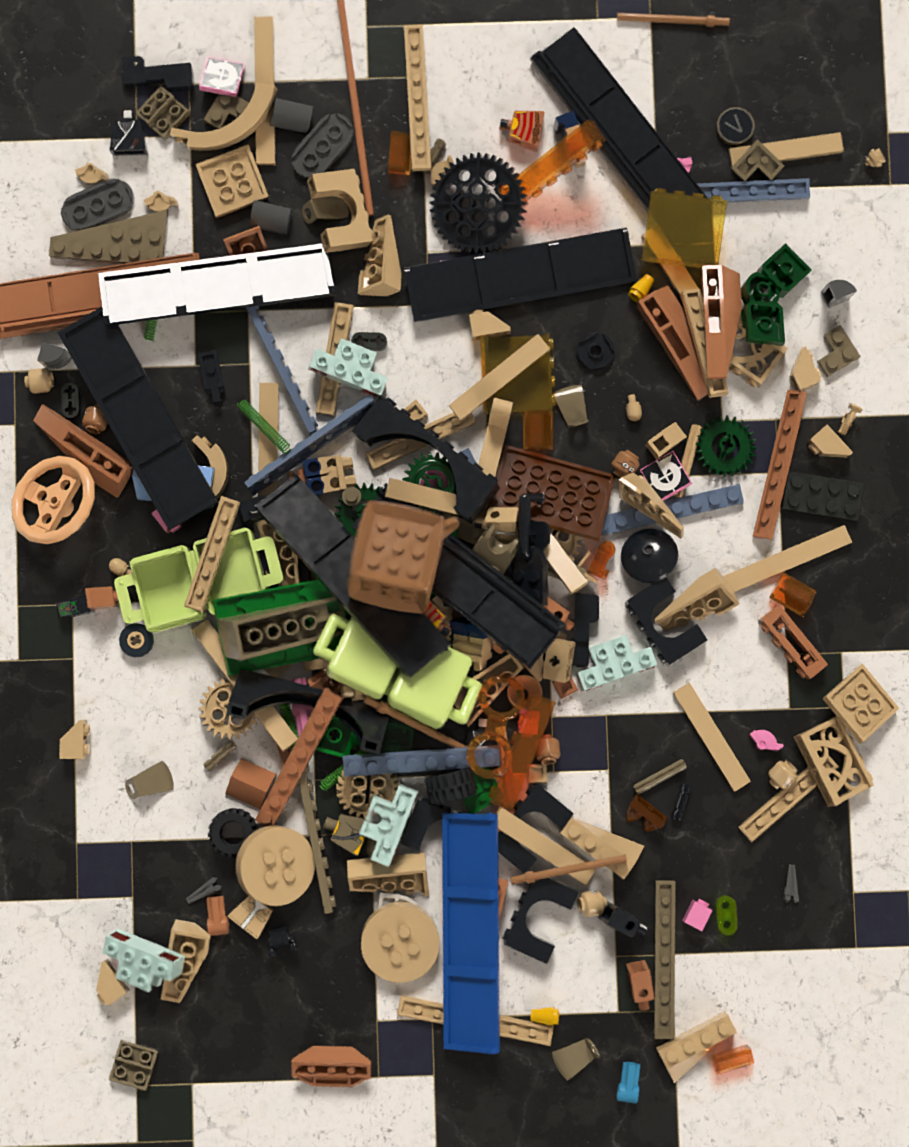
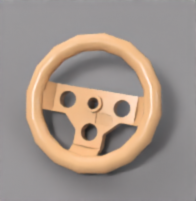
[12,456,95,544]

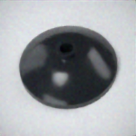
[621,528,679,583]

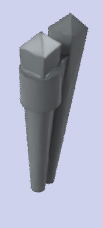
[783,864,799,903]
[186,877,222,904]

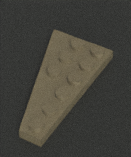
[49,210,168,264]

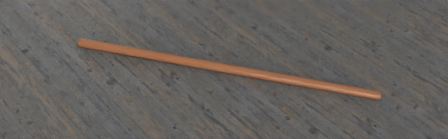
[337,0,374,217]

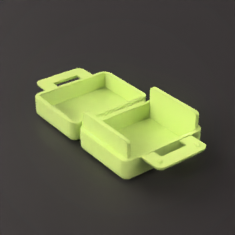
[114,528,283,633]
[314,614,482,729]

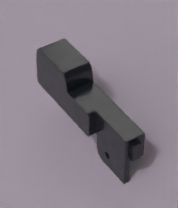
[121,56,194,92]
[572,594,599,667]

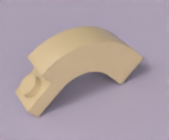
[192,435,229,499]

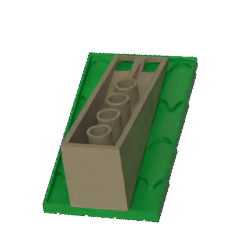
[212,579,347,676]

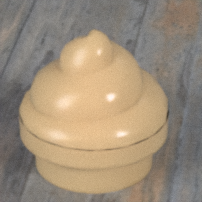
[865,148,886,167]

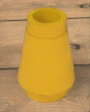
[628,274,654,303]
[531,1007,559,1026]

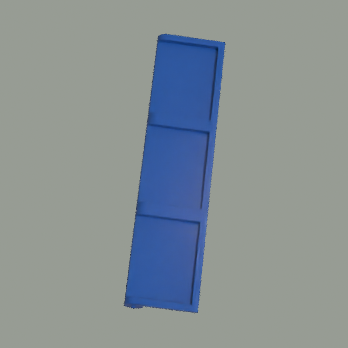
[442,812,500,1054]

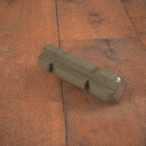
[422,138,446,174]
[203,740,237,771]

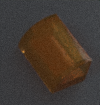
[388,131,412,175]
[523,409,553,450]
[769,572,816,617]
[710,1044,754,1075]

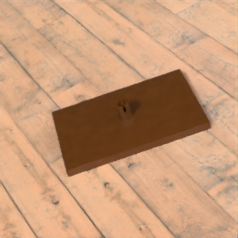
[487,444,615,542]

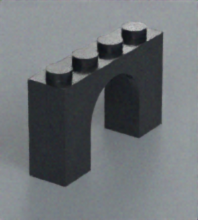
[625,578,708,666]
[498,784,574,874]
[401,797,466,850]
[502,871,579,964]

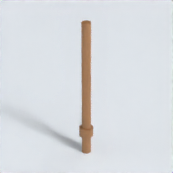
[617,13,730,27]
[363,695,467,748]
[510,854,627,885]

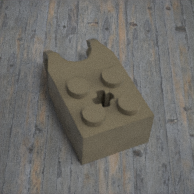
[473,525,519,575]

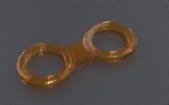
[467,675,525,778]

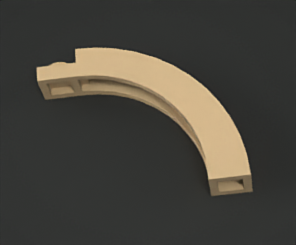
[170,82,278,151]

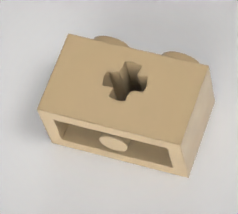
[542,638,576,683]

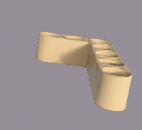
[478,398,513,477]

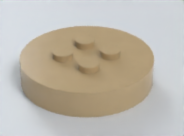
[236,825,315,906]
[361,902,439,983]

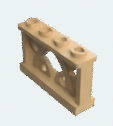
[729,315,788,388]
[794,716,874,807]

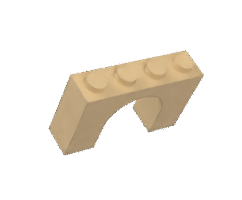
[307,169,373,253]

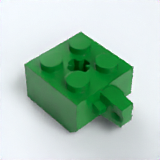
[316,716,361,758]

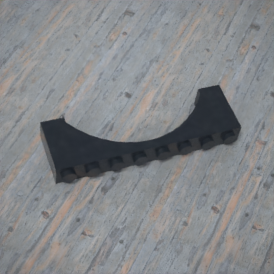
[352,396,500,524]
[226,669,390,754]

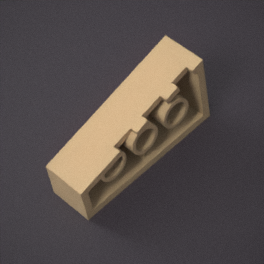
[454,654,523,727]

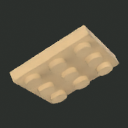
[196,145,269,218]
[822,664,900,744]

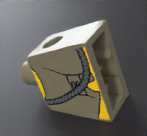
[323,814,366,856]

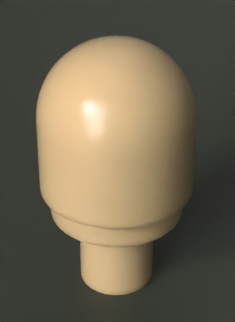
[626,394,642,421]
[109,558,132,576]

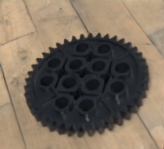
[429,152,528,254]

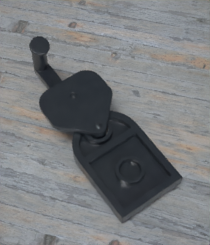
[512,493,550,606]

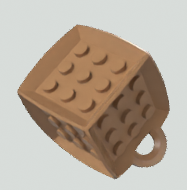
[347,501,460,614]

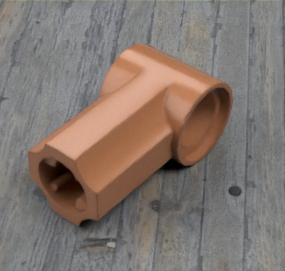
[207,896,229,936]

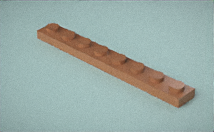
[753,390,807,540]
[255,688,344,827]

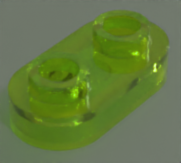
[716,895,738,935]

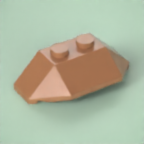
[292,1046,371,1087]

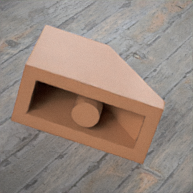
[85,586,119,610]

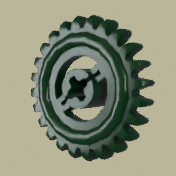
[695,415,757,478]
[402,452,457,515]
[334,482,381,538]

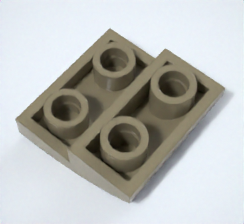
[136,86,191,141]
[108,1040,158,1091]

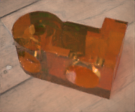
[588,541,616,580]

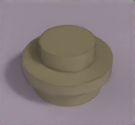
[342,487,361,506]

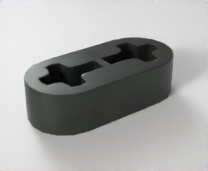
[351,332,387,351]
[61,382,81,420]

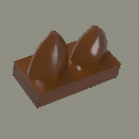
[626,794,667,832]

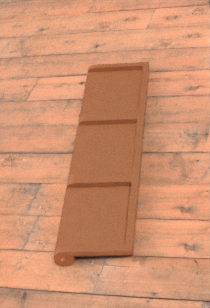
[0,253,200,339]

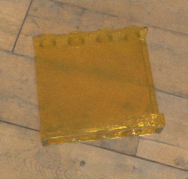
[640,188,727,269]
[480,333,556,414]

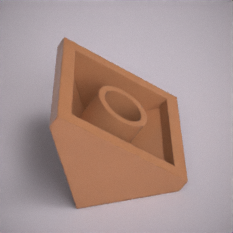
[223,226,268,256]
[225,758,276,809]

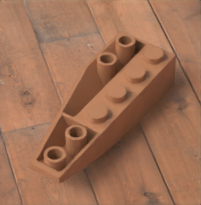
[701,265,742,379]
[636,286,708,401]
[33,404,133,498]

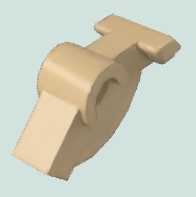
[430,155,454,186]
[75,163,109,184]
[143,191,179,212]
[838,403,863,435]

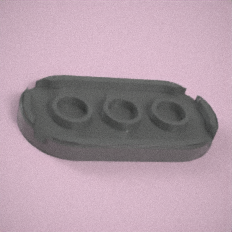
[292,114,354,180]
[61,178,134,231]

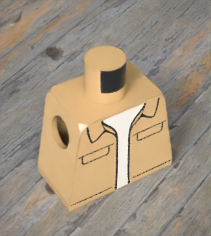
[474,507,519,544]
[228,896,274,939]

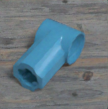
[617,1062,640,1103]

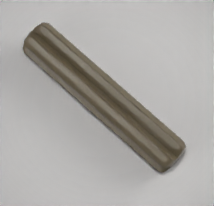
[633,759,687,794]

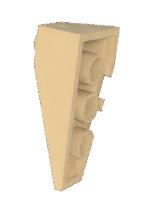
[358,215,401,296]
[619,473,684,539]
[655,568,740,632]
[161,919,211,1003]

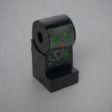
[56,595,95,619]

